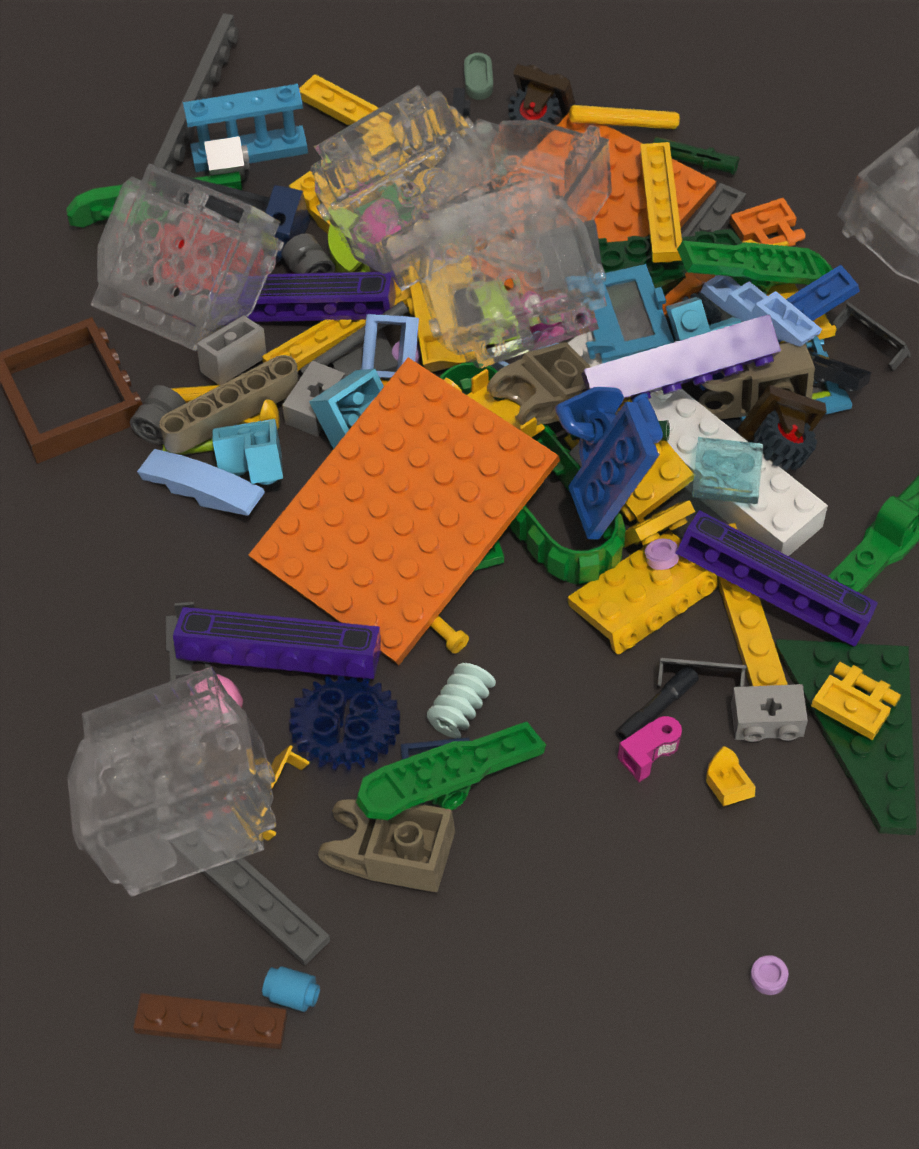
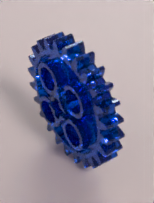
[289,676,400,770]

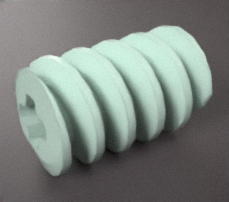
[427,663,496,739]

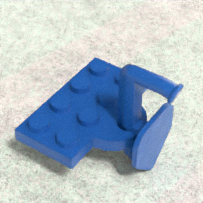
[555,387,663,539]

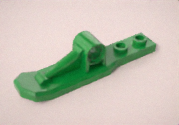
[66,172,242,238]
[677,240,833,294]
[828,475,919,593]
[356,721,546,820]

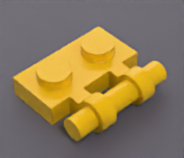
[624,500,695,548]
[812,661,901,740]

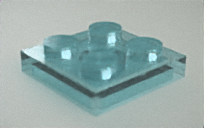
[692,437,763,504]

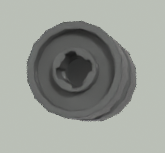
[282,233,335,274]
[130,385,186,445]

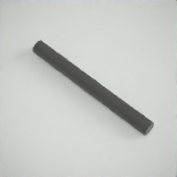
[300,301,408,373]

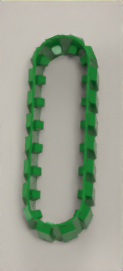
[439,362,626,584]

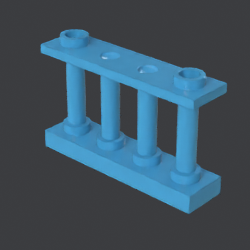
[183,84,308,172]

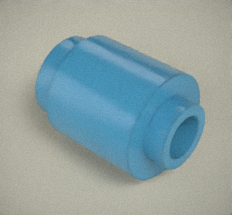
[262,966,320,1012]

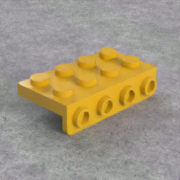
[564,399,696,523]
[567,530,718,654]

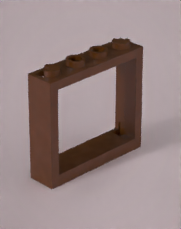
[0,317,143,464]

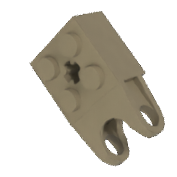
[487,342,591,425]
[699,342,815,419]
[318,800,455,893]

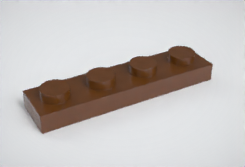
[134,993,287,1049]

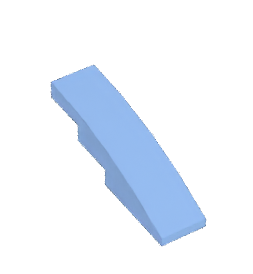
[700,275,822,347]
[137,449,265,516]

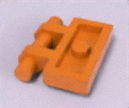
[730,198,805,247]

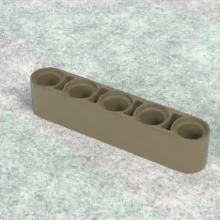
[159,355,299,453]

